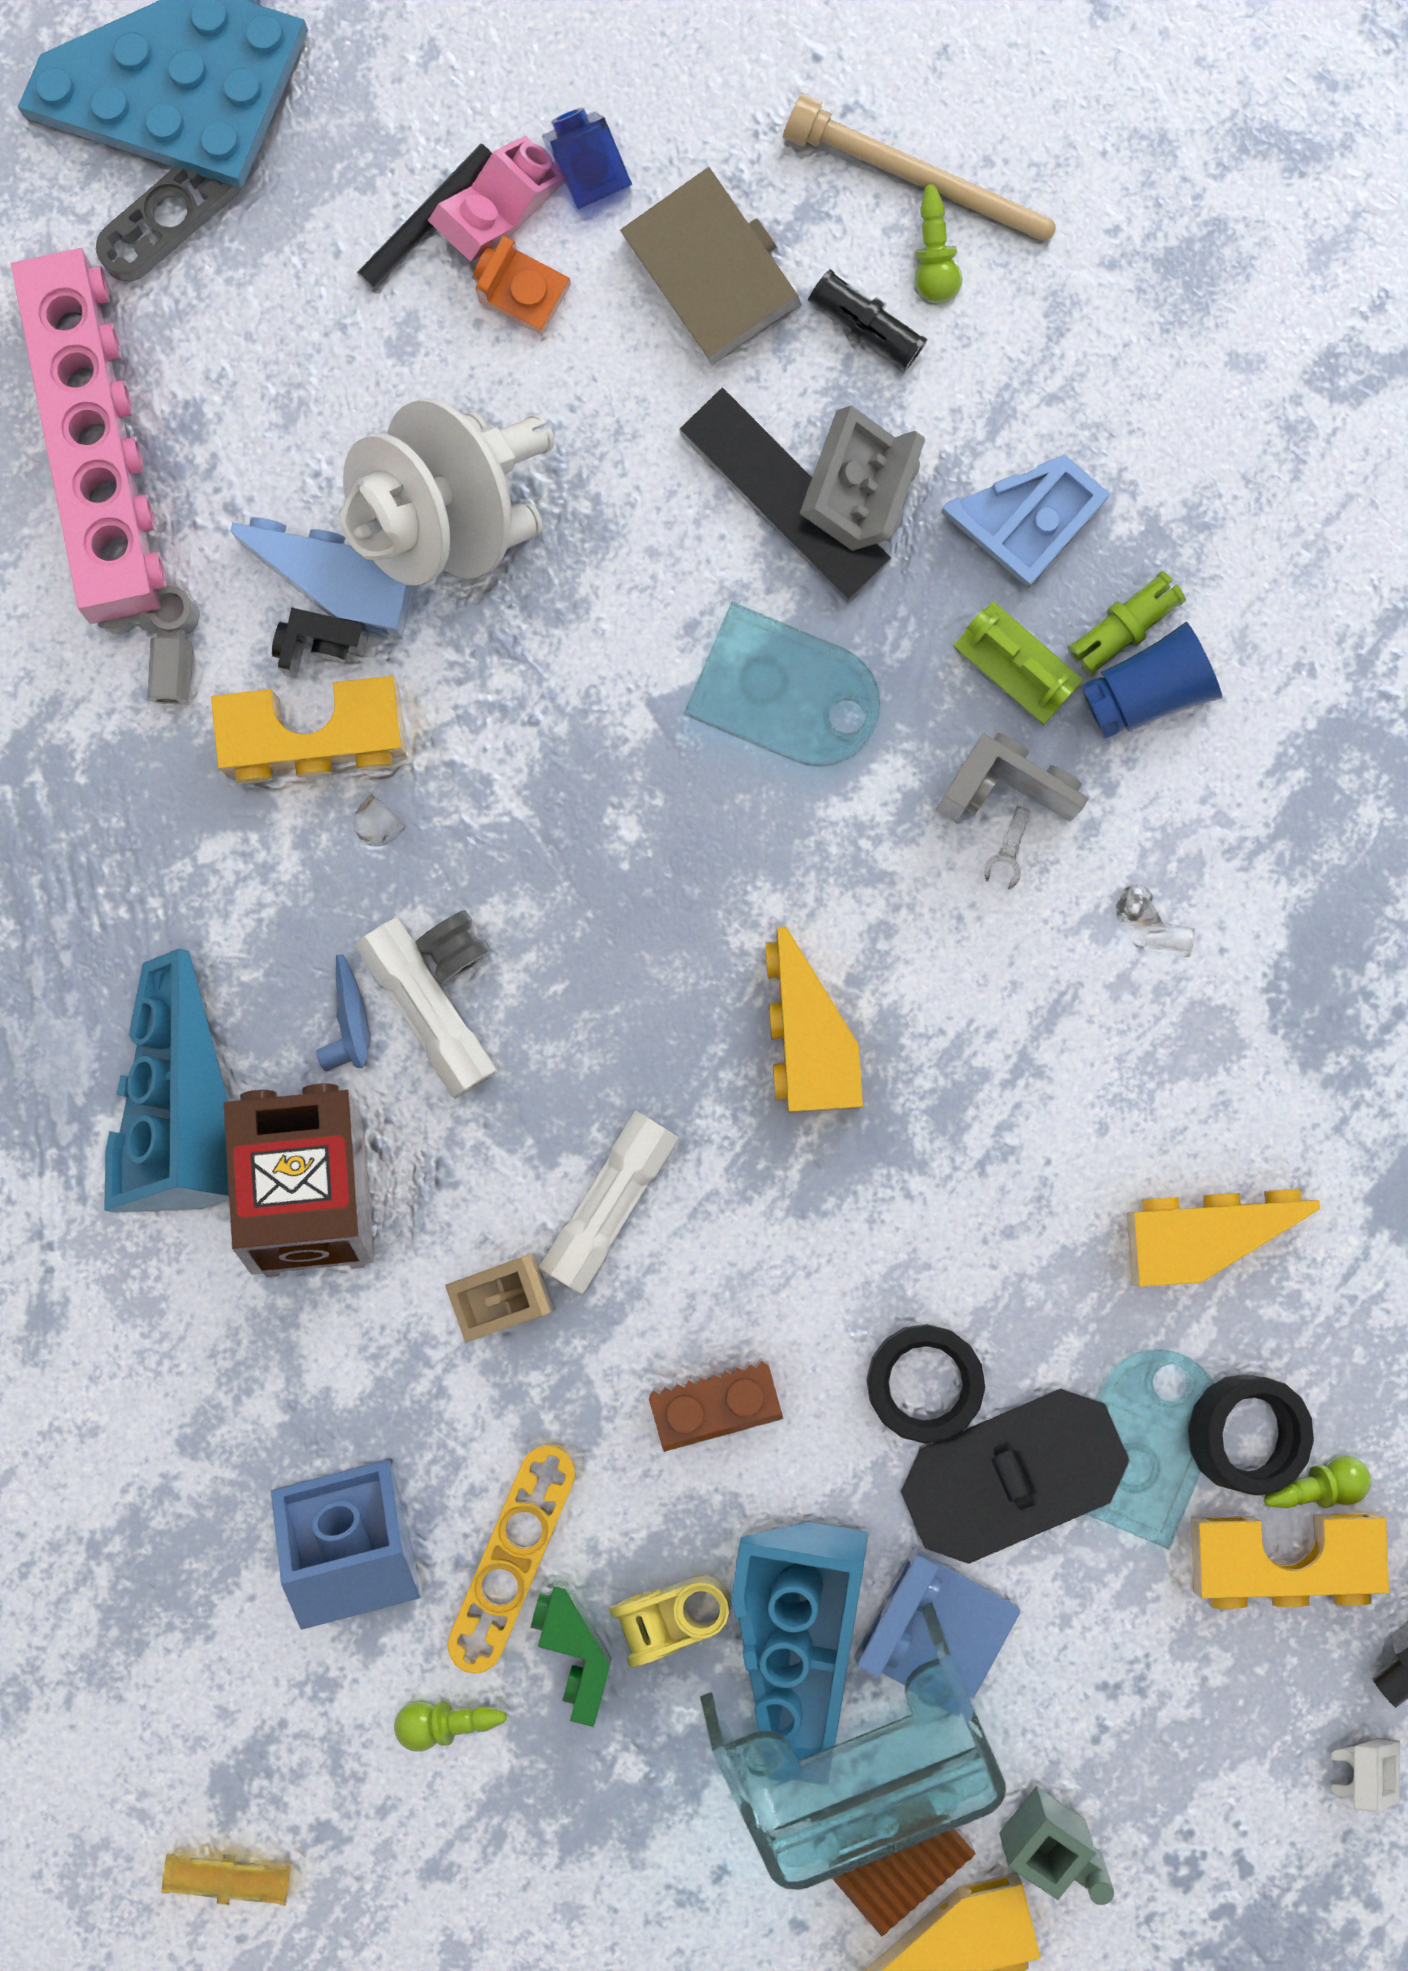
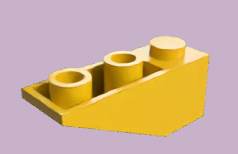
[765,926,863,1113]
[1127,1189,1320,1287]
[864,1873,1041,1971]

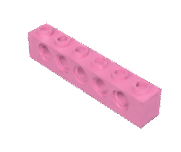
[10,248,167,624]

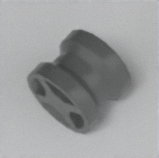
[415,910,492,984]

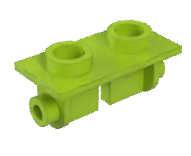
[953,601,1084,726]

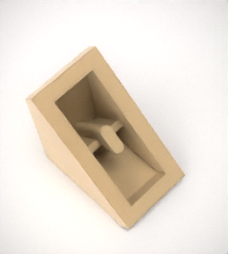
[445,1253,555,1343]

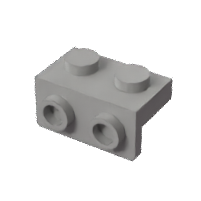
[800,405,925,551]

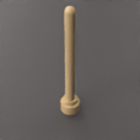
[782,93,1056,241]

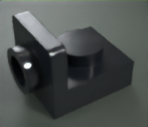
[272,607,369,678]

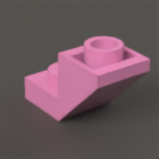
[428,135,568,262]

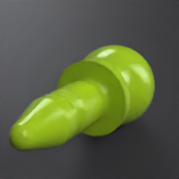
[915,184,962,304]
[1263,1456,1371,1509]
[394,1702,507,1752]

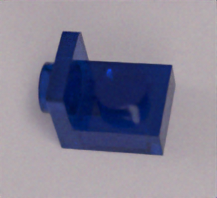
[542,107,632,209]

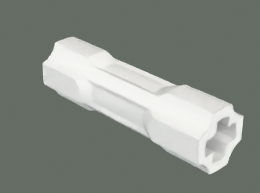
[354,917,498,1099]
[539,1110,679,1295]

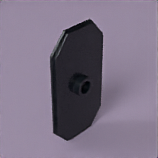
[901,1389,1130,1564]

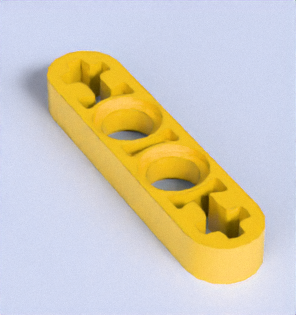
[447,1444,576,1674]

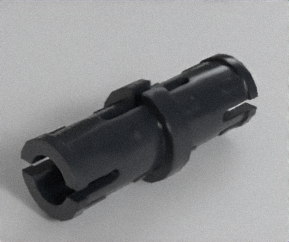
[808,269,928,371]

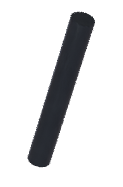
[356,143,492,290]

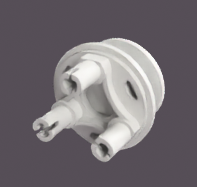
[338,398,554,586]

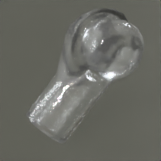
[1116,884,1195,958]

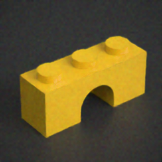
[211,676,407,784]
[1191,1513,1389,1609]

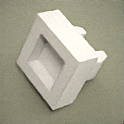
[1331,1739,1400,1812]

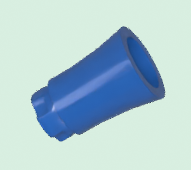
[1080,621,1223,739]

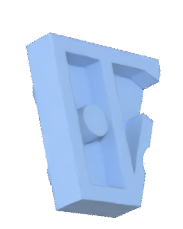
[941,455,1110,588]

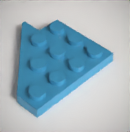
[18,0,309,189]

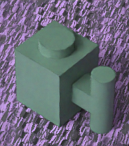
[999,1786,1114,1905]

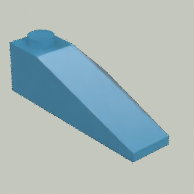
[731,1521,869,1787]

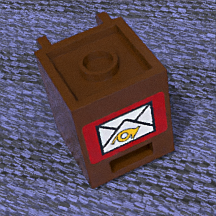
[223,1083,374,1277]

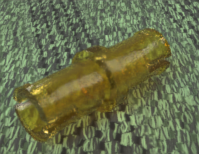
[161,1853,291,1906]

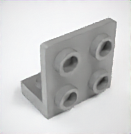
[935,732,1089,822]

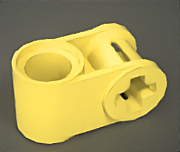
[608,1575,732,1667]

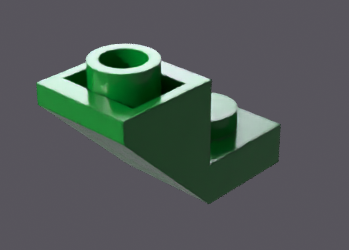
[530,1580,612,1727]

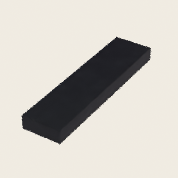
[679,387,891,603]

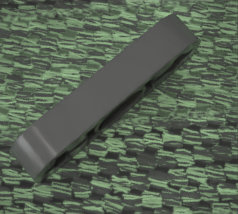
[96,166,241,281]

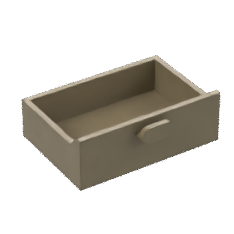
[620,167,802,365]

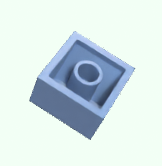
[271,1459,421,1630]

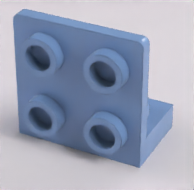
[854,1548,1020,1716]

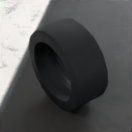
[866,1324,986,1443]
[1188,1374,1314,1496]

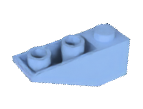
[230,517,413,639]

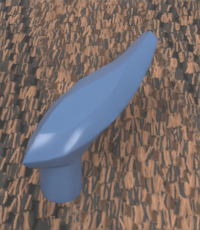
[316,954,369,1072]

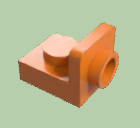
[472,236,571,336]

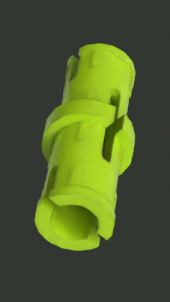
[1067,571,1186,677]

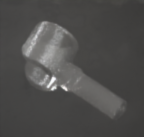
[984,805,1031,890]

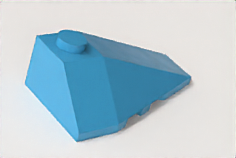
[104,949,229,1213]

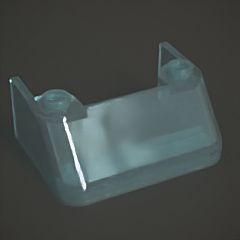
[700,1602,1006,1890]

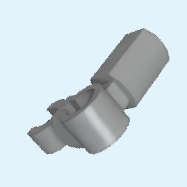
[98,585,200,704]

